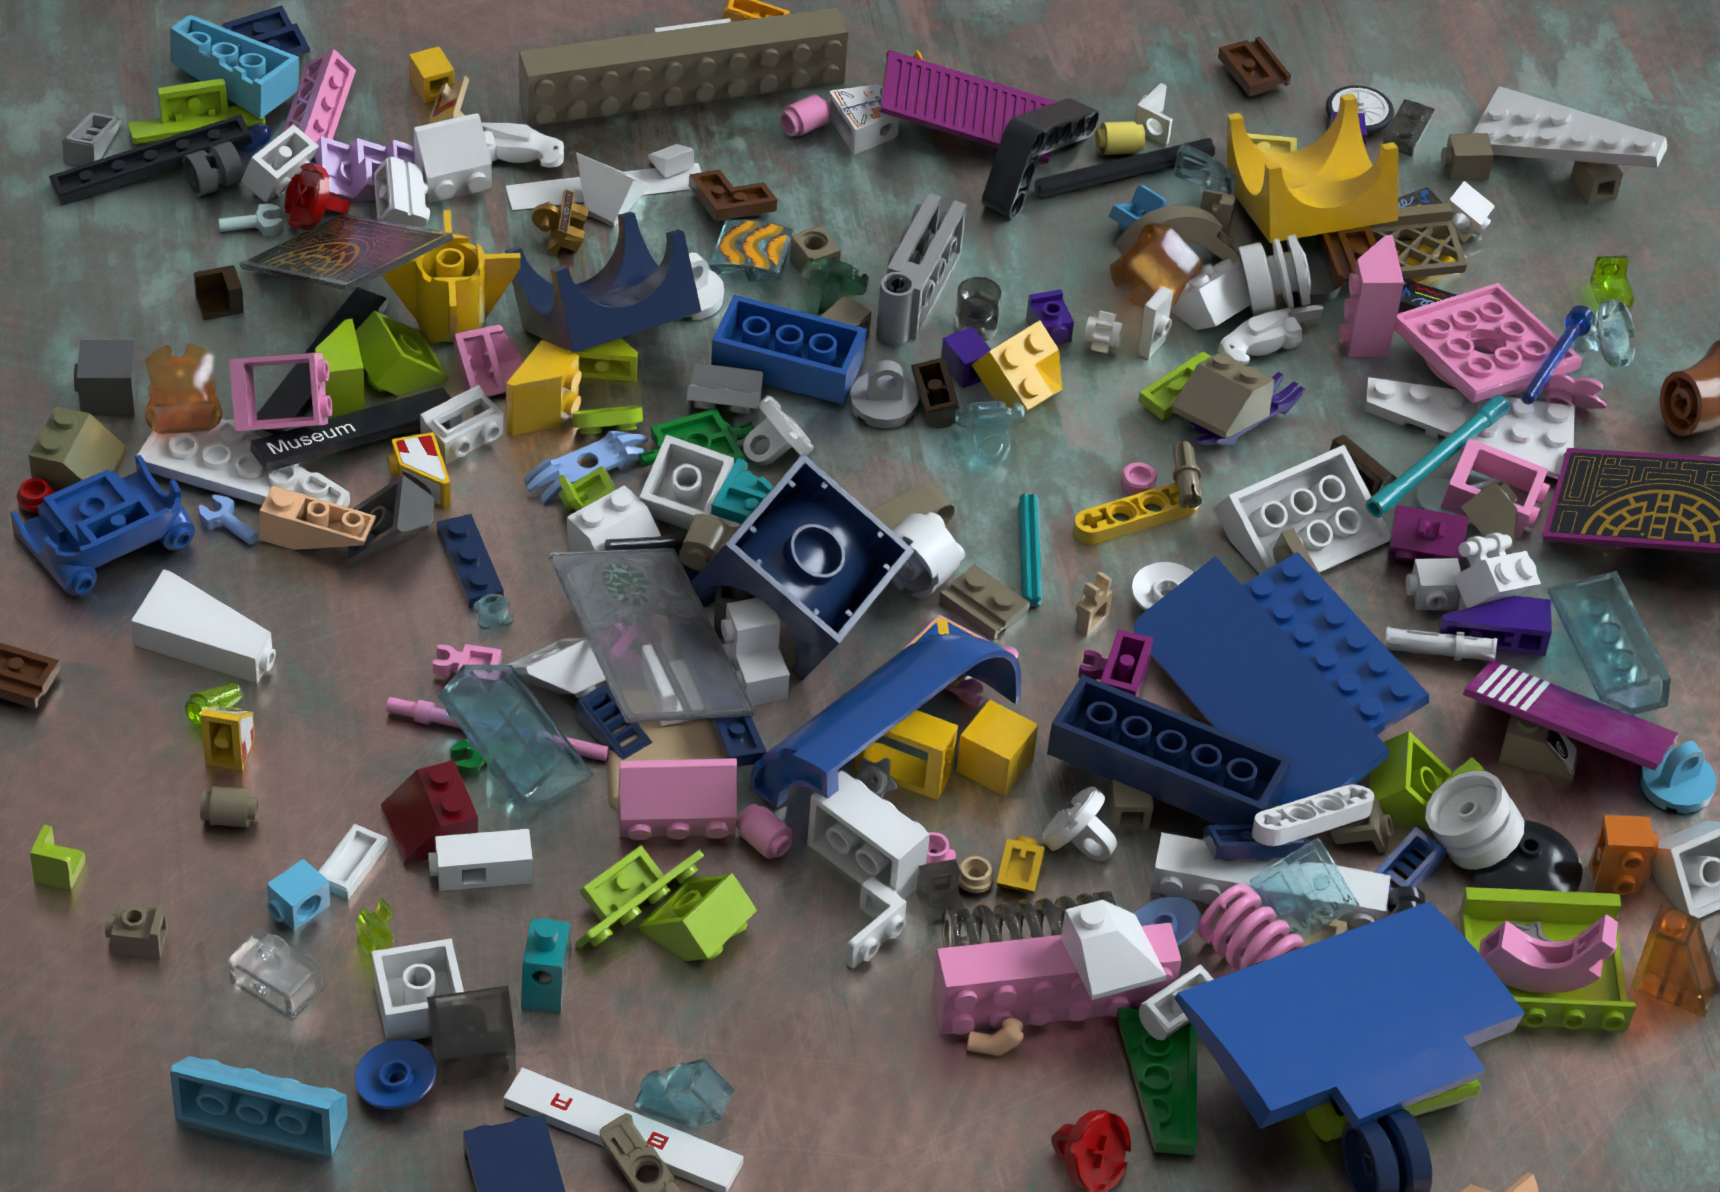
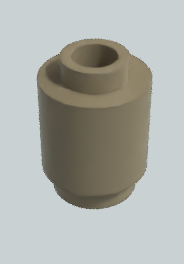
[200,786,259,828]

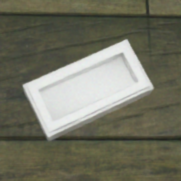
[318,823,388,900]

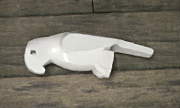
[482,123,564,168]
[1218,305,1323,365]

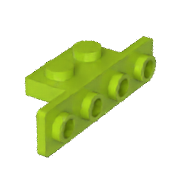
[128,78,265,145]
[575,846,704,949]

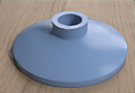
[1133,897,1200,946]

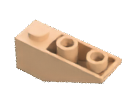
[258,485,376,550]

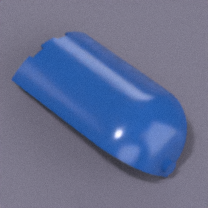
[750,634,1021,809]

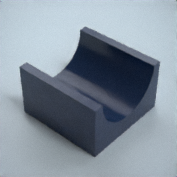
[690,453,915,681]

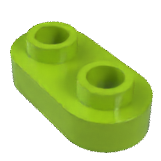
[572,406,643,434]

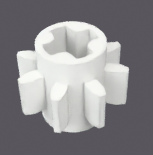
[1084,311,1123,354]

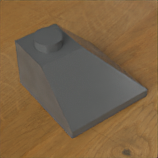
[347,475,434,565]

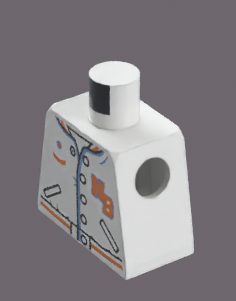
[829,84,899,155]

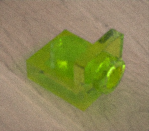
[1590,255,1635,309]

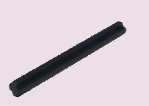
[1034,138,1216,199]

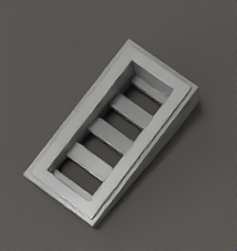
[63,112,121,166]

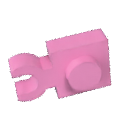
[433,644,502,687]

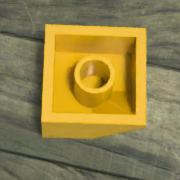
[972,320,1063,423]

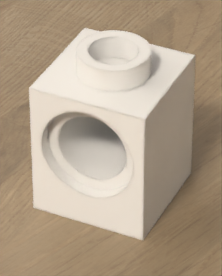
[1445,181,1495,243]

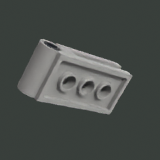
[876,193,967,345]

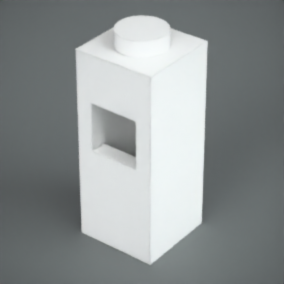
[428,829,533,891]

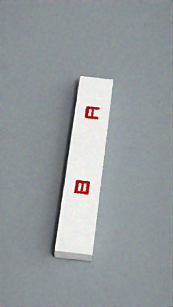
[504,1067,744,1192]

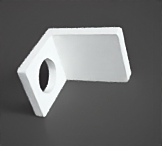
[1135,83,1172,146]

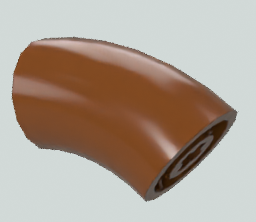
[1659,340,1720,436]

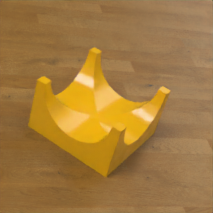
[1227,94,1398,243]

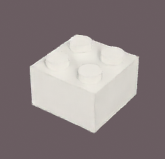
[640,435,734,530]
[372,938,467,1042]

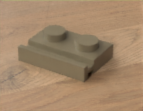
[939,564,1030,640]

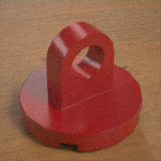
[284,162,351,231]
[1051,1110,1131,1192]

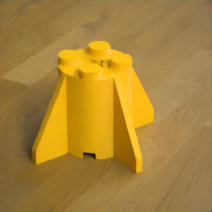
[380,210,521,343]

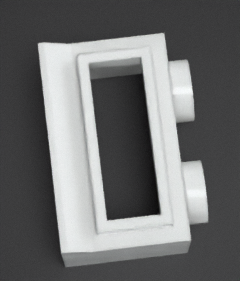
[420,385,504,464]

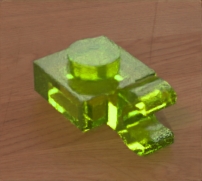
[356,898,394,959]

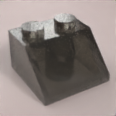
[427,985,516,1084]

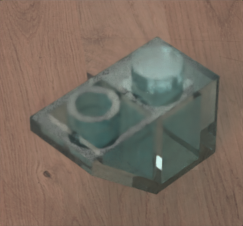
[634,1058,735,1128]

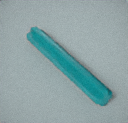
[1018,493,1042,608]

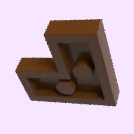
[688,170,778,221]

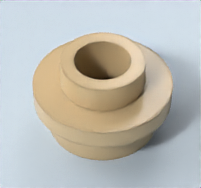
[956,856,995,893]

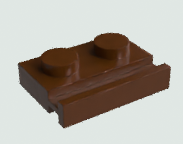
[1218,36,1291,96]
[1321,226,1376,286]
[0,643,60,709]

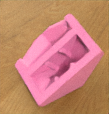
[453,324,523,398]

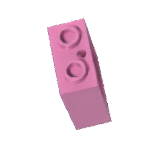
[229,352,332,431]
[1440,438,1550,539]

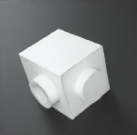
[1406,558,1461,610]

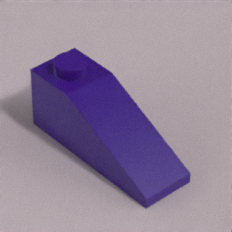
[1438,596,1552,656]

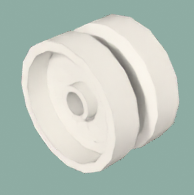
[1425,771,1525,870]

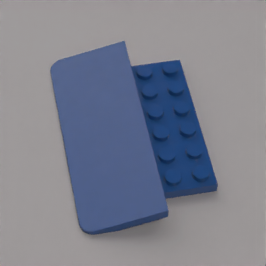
[1134,552,1429,805]

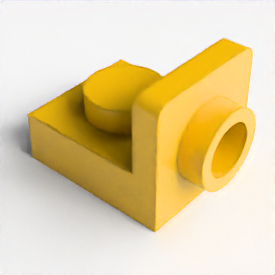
[996,836,1045,894]

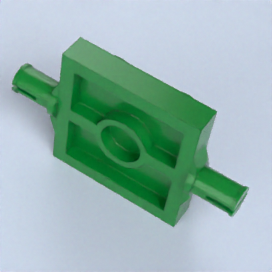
[638,408,755,468]

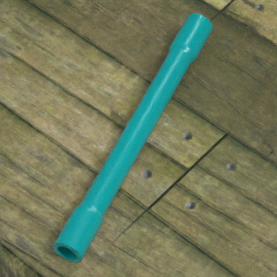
[1366,395,1510,518]

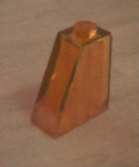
[1631,904,1718,1018]

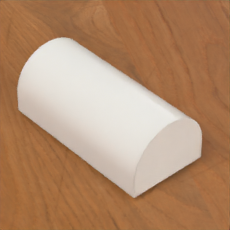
[1139,964,1214,1040]

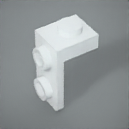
[846,876,907,969]

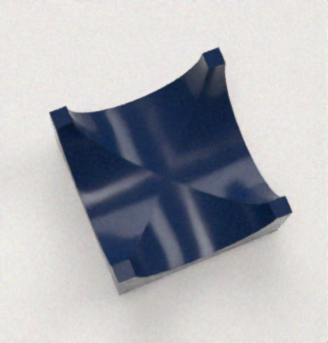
[505,211,702,353]

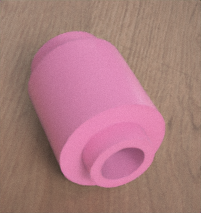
[780,94,831,137]
[736,804,793,859]

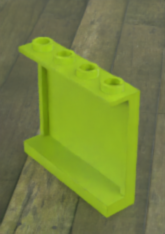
[1459,887,1636,1031]

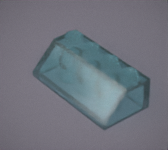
[1548,571,1671,715]
[438,665,594,808]

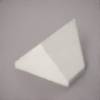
[576,152,648,228]

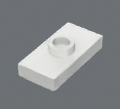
[1138,286,1173,360]

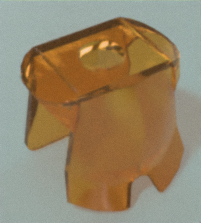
[1110,223,1202,308]
[145,343,223,434]

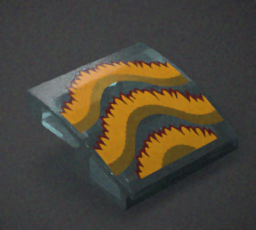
[709,220,796,282]

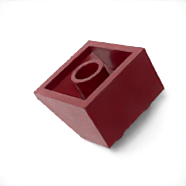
[381,760,478,866]

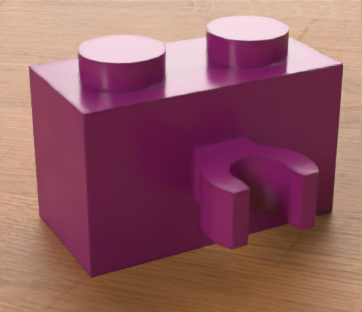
[1388,505,1469,564]
[1078,629,1154,697]

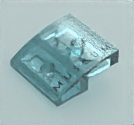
[1250,838,1360,940]

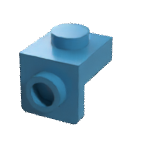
[1108,185,1167,231]

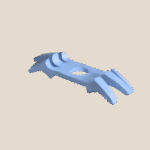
[524,431,648,505]

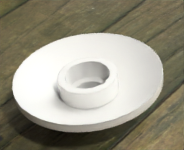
[1132,562,1194,611]

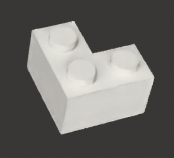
[720,598,790,707]

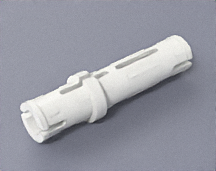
[1385,627,1497,662]

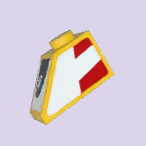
[386,432,451,508]
[201,706,255,771]

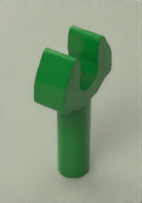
[450,738,523,777]

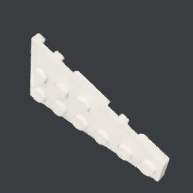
[1473,86,1667,167]
[1364,377,1575,480]

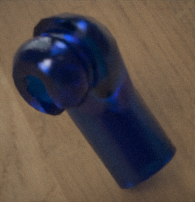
[236,123,271,153]

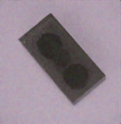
[1382,99,1435,157]

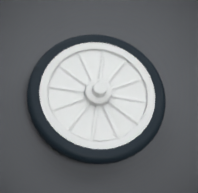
[1326,85,1394,134]

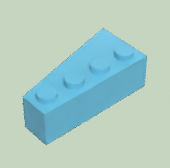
[170,15,299,119]

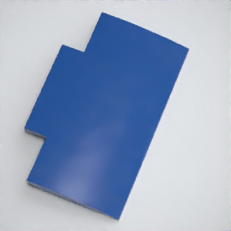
[1174,901,1525,1129]

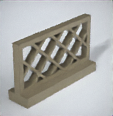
[1317,203,1467,286]

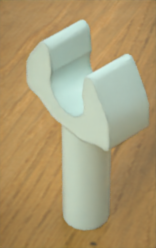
[218,203,283,237]

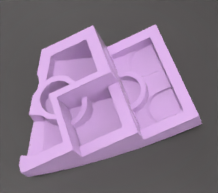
[315,136,415,202]

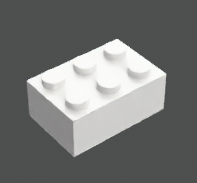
[807,770,930,899]

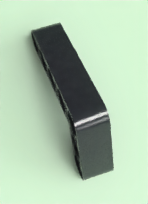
[982,98,1100,218]

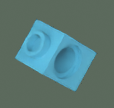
[267,859,330,931]

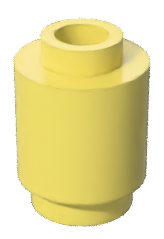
[1095,121,1145,155]

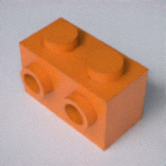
[1589,815,1659,895]

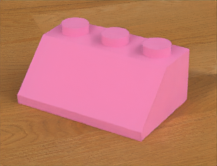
[1339,235,1404,358]
[618,758,737,840]

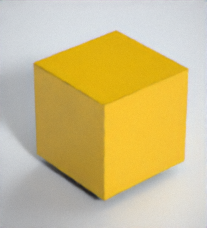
[956,699,1038,797]

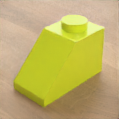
[568,338,638,382]

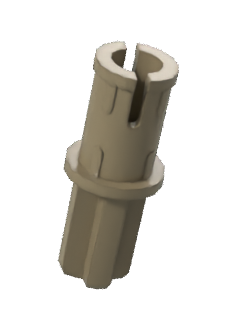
[1173,441,1202,508]

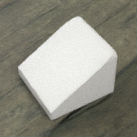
[648,144,694,178]

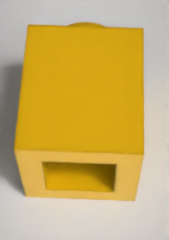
[409,46,455,103]

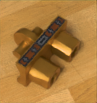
[531,189,589,256]

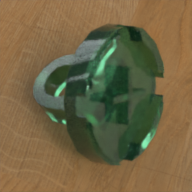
[801,257,869,317]

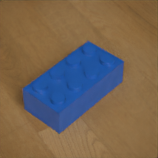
[711,295,867,405]

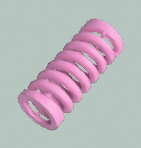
[1198,884,1304,970]

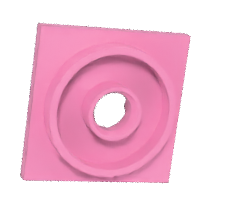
[1394,283,1583,403]

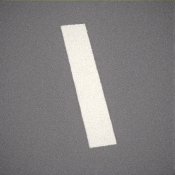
[506,163,701,211]

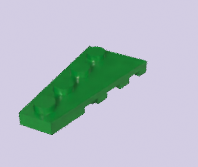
[1116,1008,1197,1155]

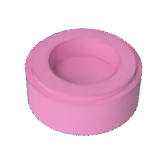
[1121,462,1157,495]

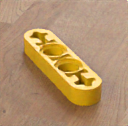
[1073,482,1201,545]

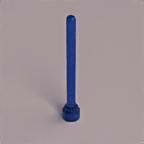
[1521,305,1595,405]

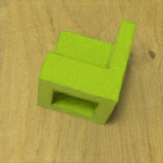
[30,825,85,891]

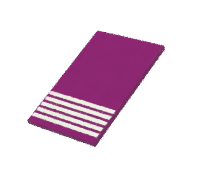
[1463,661,1679,771]

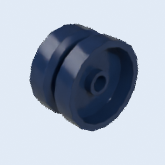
[1341,1109,1432,1192]

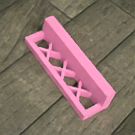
[282,49,356,159]

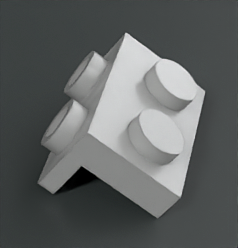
[687,363,763,414]

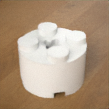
[890,512,965,598]

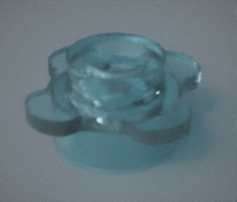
[474,594,514,629]

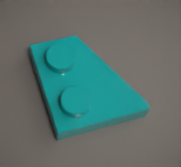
[711,458,772,524]

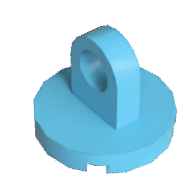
[1640,741,1716,814]

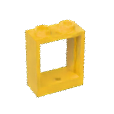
[854,710,958,800]

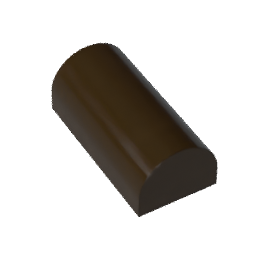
[911,357,961,428]
[1329,435,1397,497]

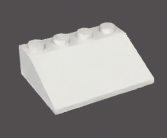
[1213,445,1391,575]

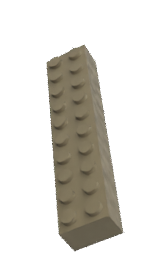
[519,7,848,126]

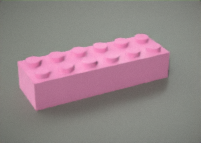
[931,923,1182,1035]

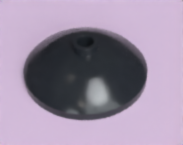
[1468,820,1583,892]

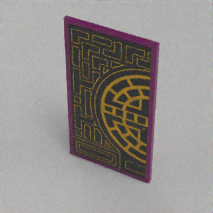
[1542,448,1720,553]

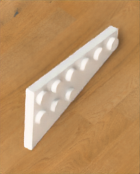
[135,388,350,507]

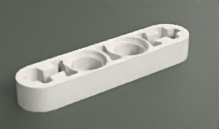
[1252,784,1375,846]

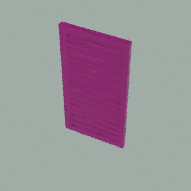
[879,50,1055,163]

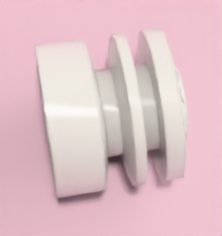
[1238,234,1311,317]

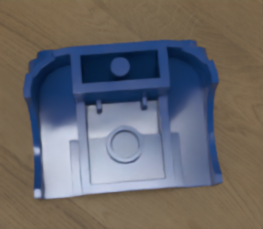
[10,455,195,596]

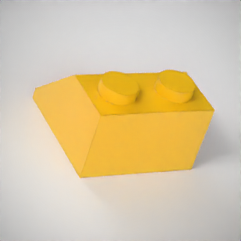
[506,340,582,436]

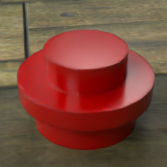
[17,478,53,512]

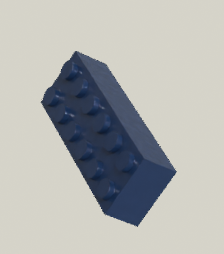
[1047,675,1292,825]

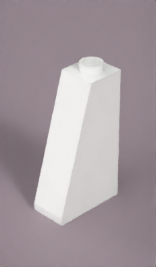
[131,569,276,683]

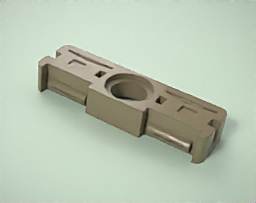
[599,1113,680,1192]

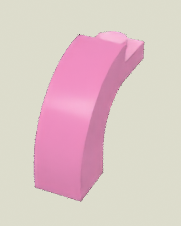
[1479,914,1618,993]

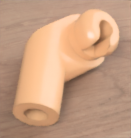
[966,1018,1024,1056]

